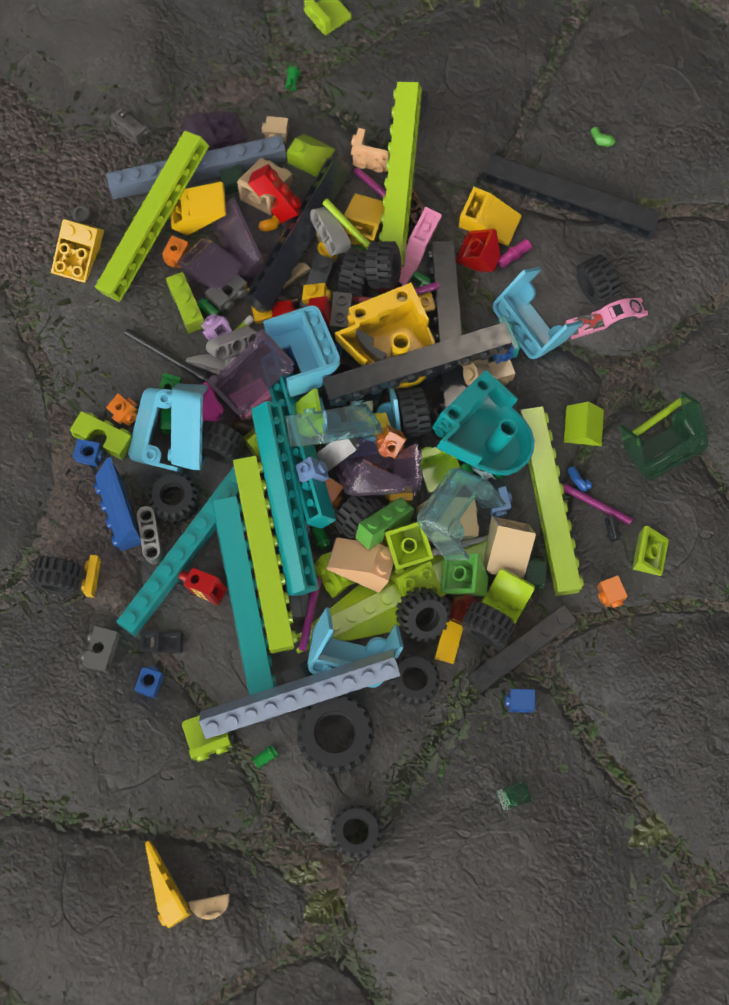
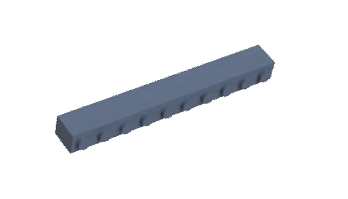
[106,135,286,200]
[199,649,400,739]

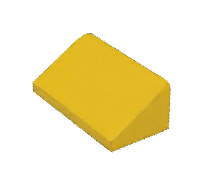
[435,621,463,664]

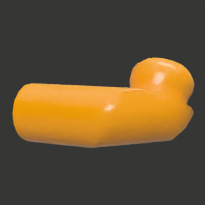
[258,214,280,232]

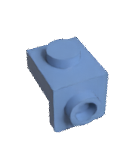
[296,457,329,483]
[490,486,512,518]

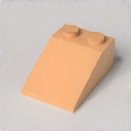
[326,538,394,593]

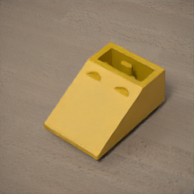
[171,182,226,236]
[459,187,522,246]
[341,193,385,247]
[51,219,104,283]

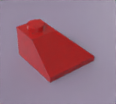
[455,228,500,272]

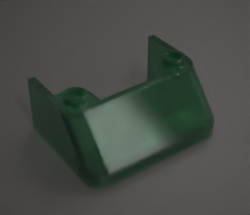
[619,391,708,480]

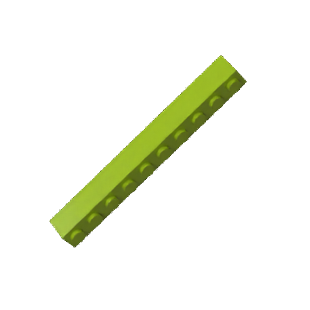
[379,82,422,267]
[95,131,209,302]
[520,406,583,596]
[233,456,297,653]

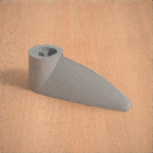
[186,354,242,379]

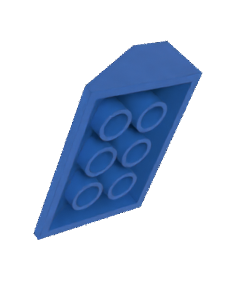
[94,457,141,551]

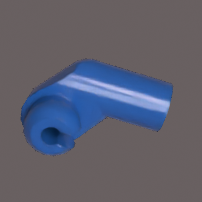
[567,466,592,491]

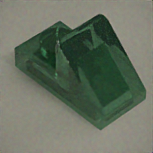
[496,781,532,811]

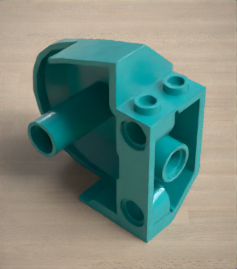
[432,370,535,475]

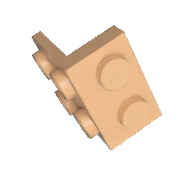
[351,128,389,172]

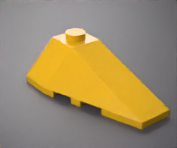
[145,841,193,928]

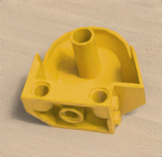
[335,283,435,388]

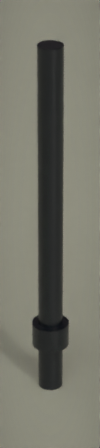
[124,329,220,389]

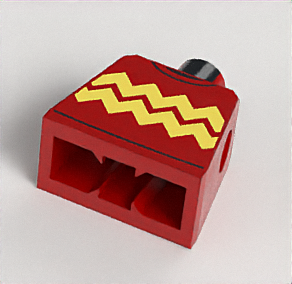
[178,568,227,606]

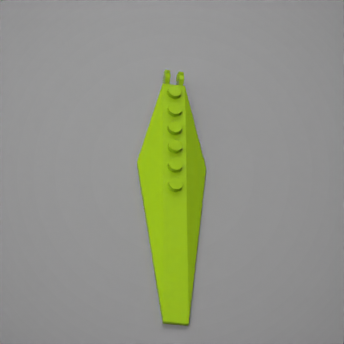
[296,535,488,654]

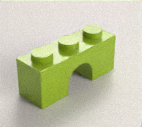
[166,272,204,334]
[70,411,132,461]

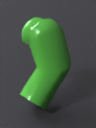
[591,127,615,147]

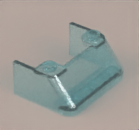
[286,400,382,447]
[417,468,506,561]

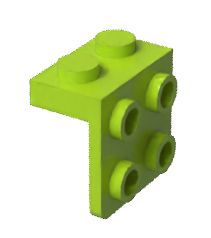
[304,0,351,36]
[417,447,464,493]
[314,551,356,599]
[390,560,443,597]
[482,568,535,623]
[182,715,232,762]

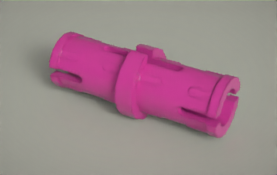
[498,238,532,269]

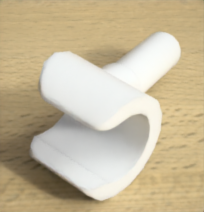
[471,465,495,486]

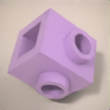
[201,314,232,340]

